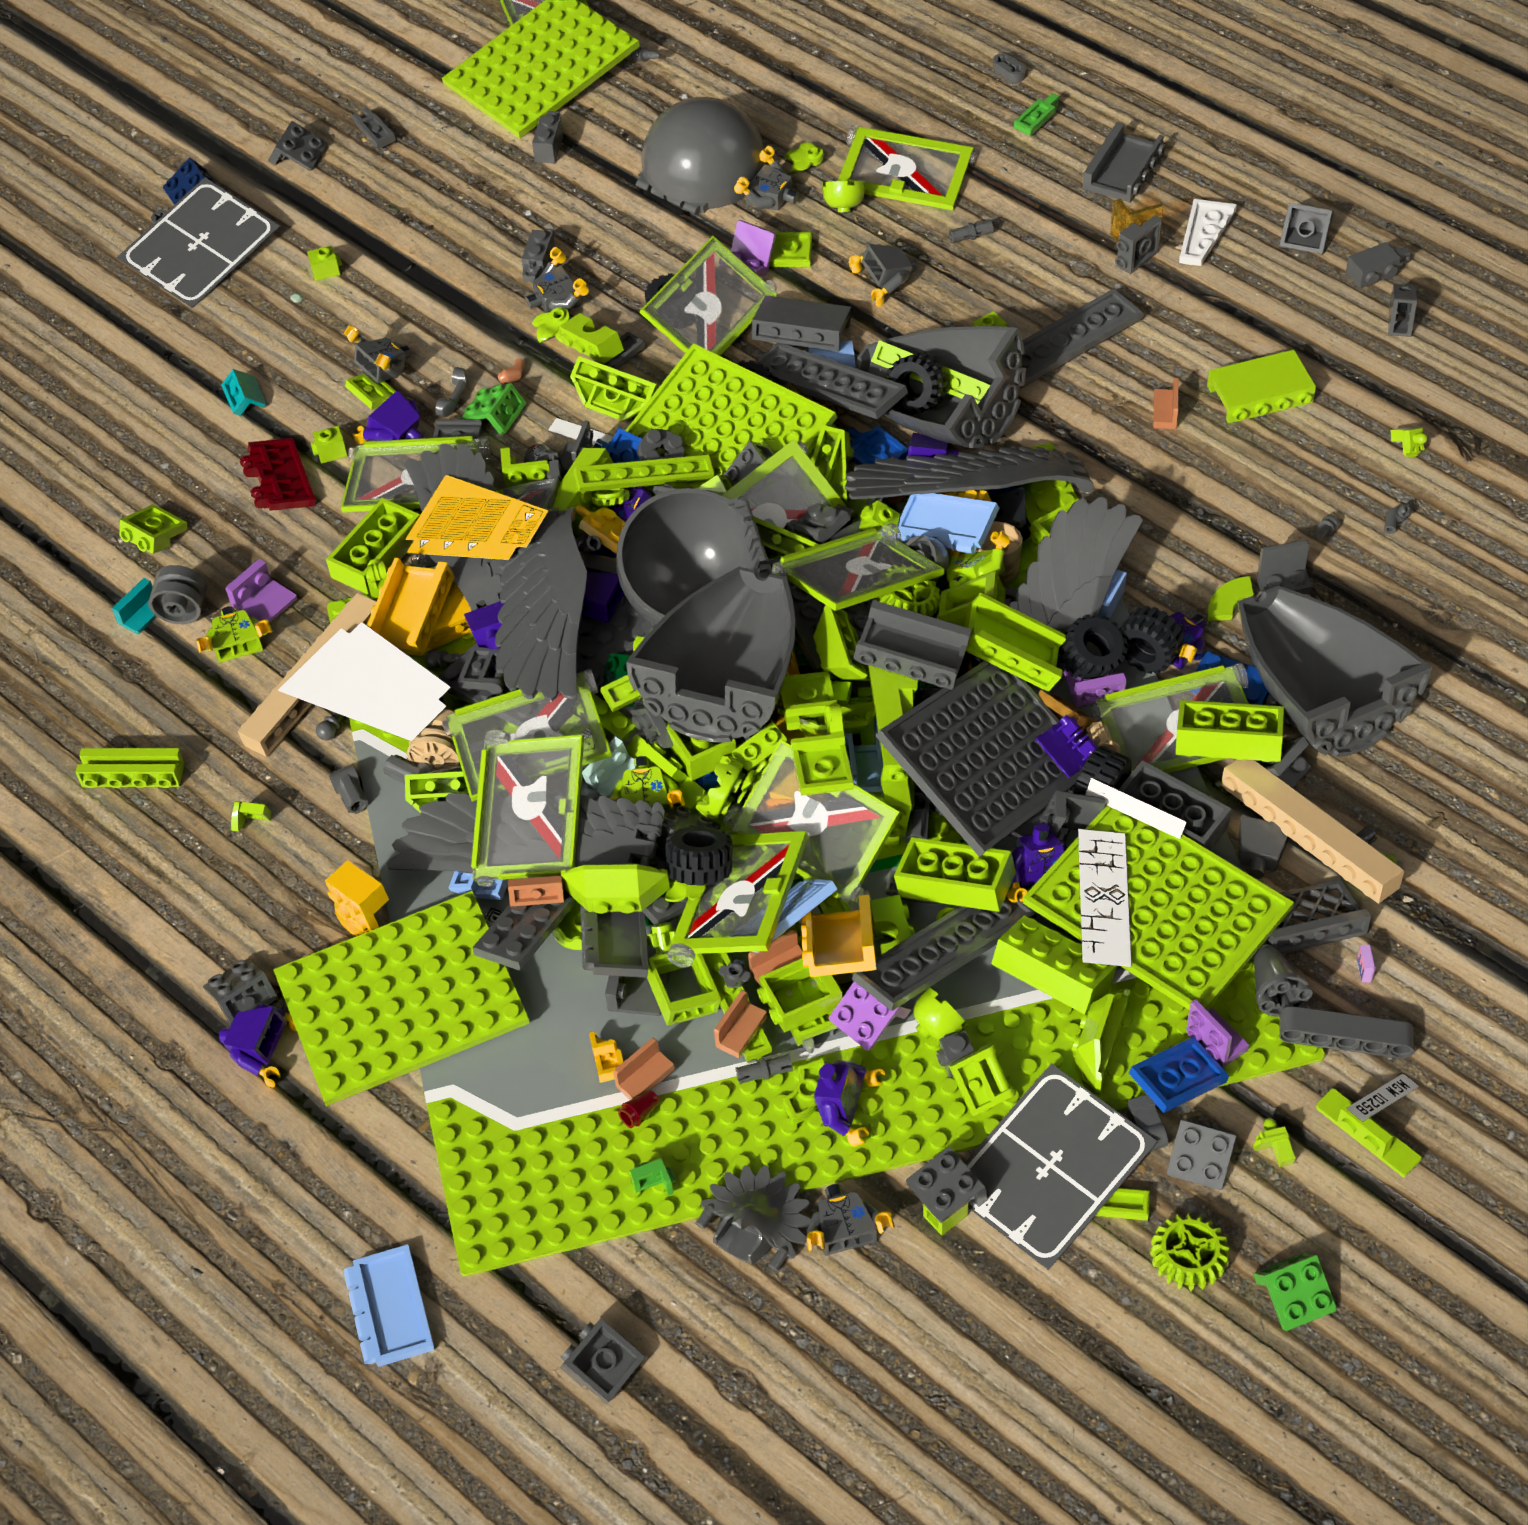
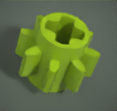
[646,922,676,953]

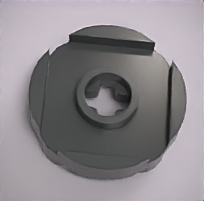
[638,429,684,461]

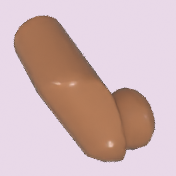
[498,359,525,384]

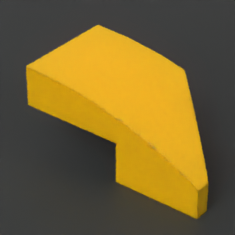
[589,1032,624,1083]

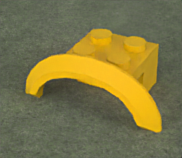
[325,860,389,936]

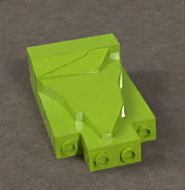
[855,665,918,837]

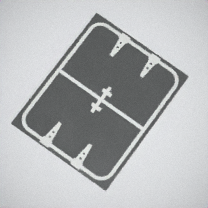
[116,177,280,308]
[964,1063,1158,1270]

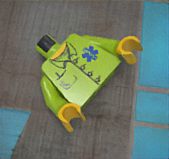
[946,531,1010,588]
[196,606,273,663]
[609,756,685,813]

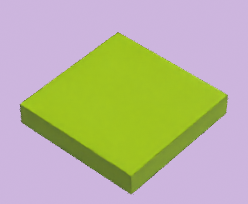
[769,232,812,267]

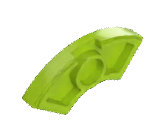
[1207,576,1254,621]
[783,1057,826,1125]

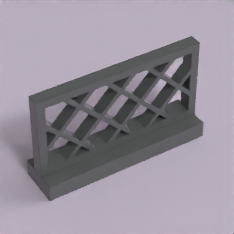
[1266,879,1371,954]

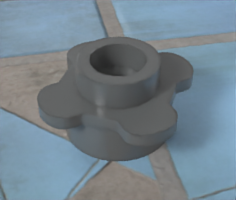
[719,960,751,988]

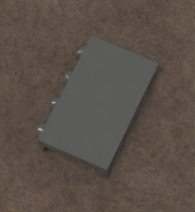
[1083,122,1166,203]
[752,295,851,351]
[853,600,972,690]

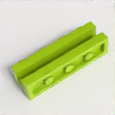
[76,748,185,788]

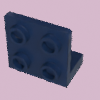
[163,157,217,205]

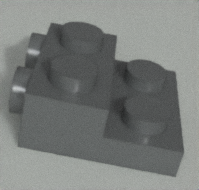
[1115,215,1162,274]
[559,1319,645,1404]

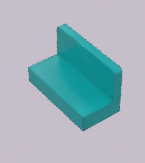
[221,369,266,416]
[112,578,157,634]

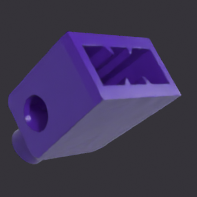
[908,433,961,458]
[582,572,624,623]
[464,601,504,650]

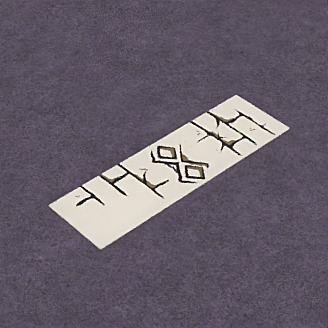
[1078,829,1131,967]

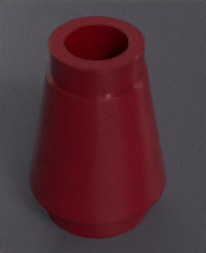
[618,1090,660,1128]

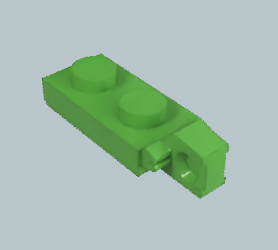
[1014,93,1059,136]

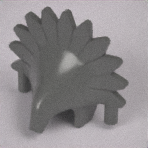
[695,1165,811,1272]

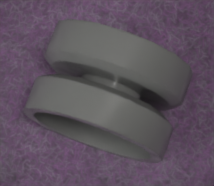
[148,565,207,624]

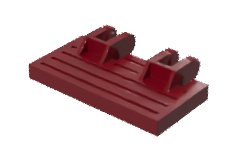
[239,438,316,511]

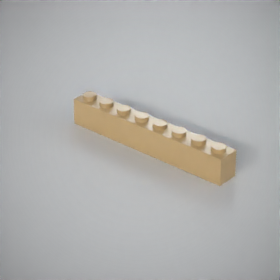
[237,593,376,757]
[1221,760,1404,904]

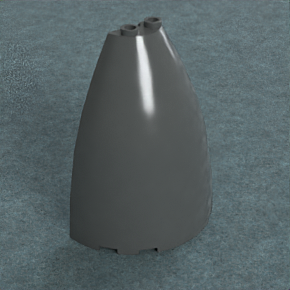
[853,326,1026,449]
[626,567,795,742]
[1238,586,1432,757]

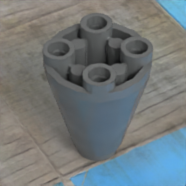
[1254,944,1313,1017]

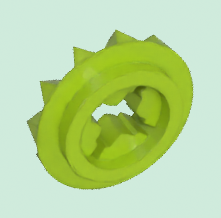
[592,488,630,506]

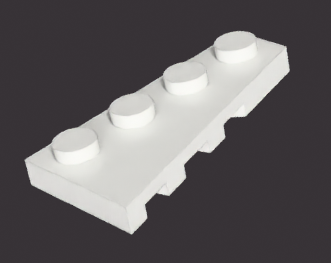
[1179,199,1237,266]

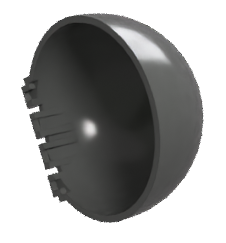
[636,97,767,215]
[616,488,773,626]

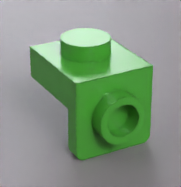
[630,1158,676,1196]

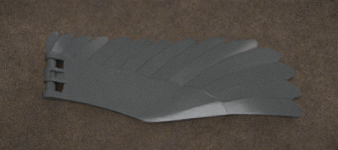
[404,443,504,611]
[845,446,1094,500]
[979,497,1143,695]
[495,508,588,702]
[387,793,665,879]

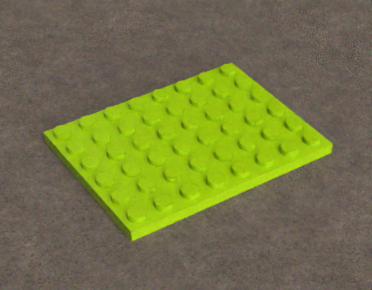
[442,0,640,138]
[625,343,837,492]
[1023,805,1294,1010]
[273,891,530,1106]

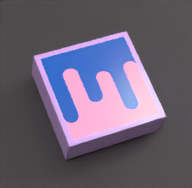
[1357,945,1376,983]

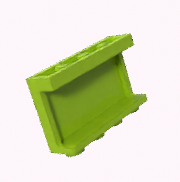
[1207,350,1316,423]
[965,593,1066,692]

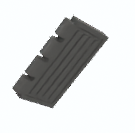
[580,904,648,978]

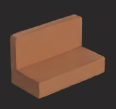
[1153,378,1179,429]
[508,876,564,907]
[748,930,802,985]
[714,990,767,1059]
[613,1037,675,1100]

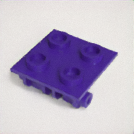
[1035,715,1098,778]

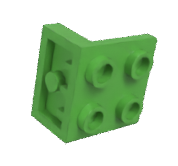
[461,383,527,434]
[1253,1252,1337,1331]

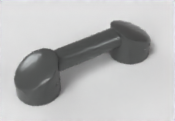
[435,367,468,417]

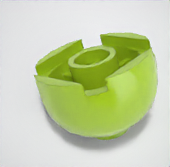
[822,181,865,212]
[913,987,967,1041]

